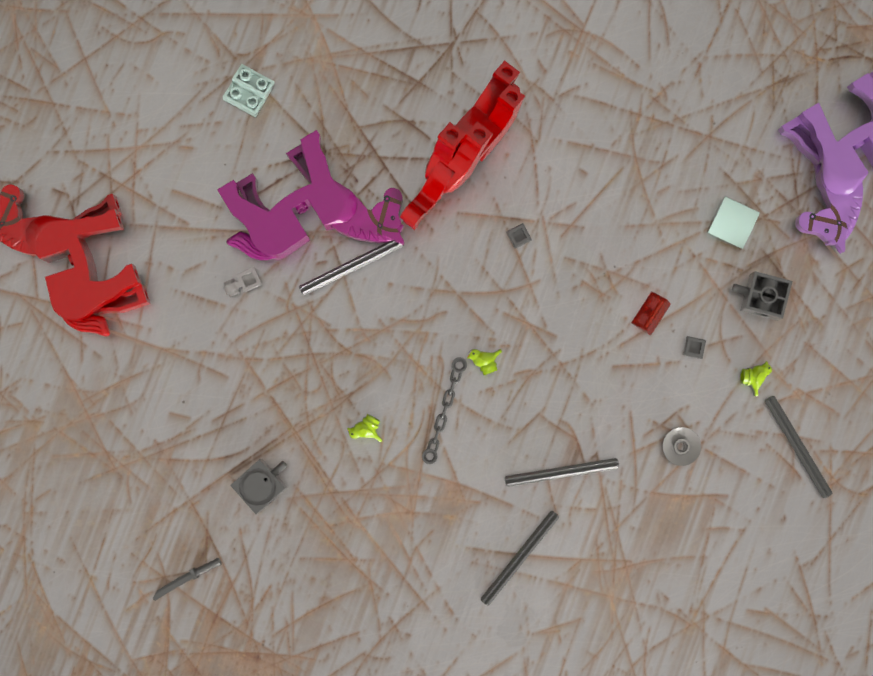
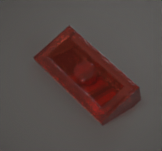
[631,291,671,335]

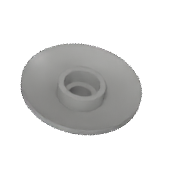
[662,427,701,466]

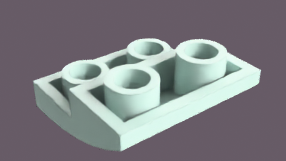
[223,64,275,118]
[708,196,760,249]

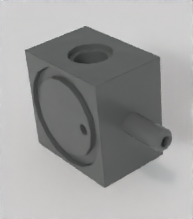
[732,271,793,321]
[230,459,288,514]

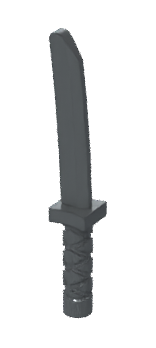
[153,558,222,601]

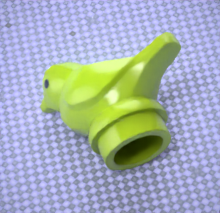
[467,349,502,375]
[740,361,772,396]
[347,414,382,443]

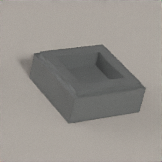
[506,223,532,249]
[683,336,706,359]

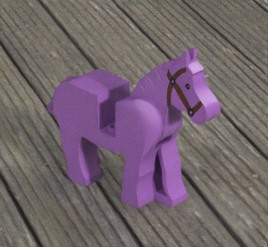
[778,72,873,254]

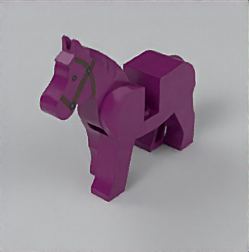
[217,130,404,260]

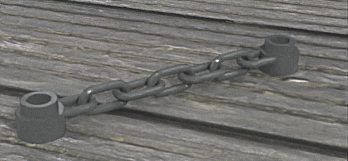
[422,357,467,464]

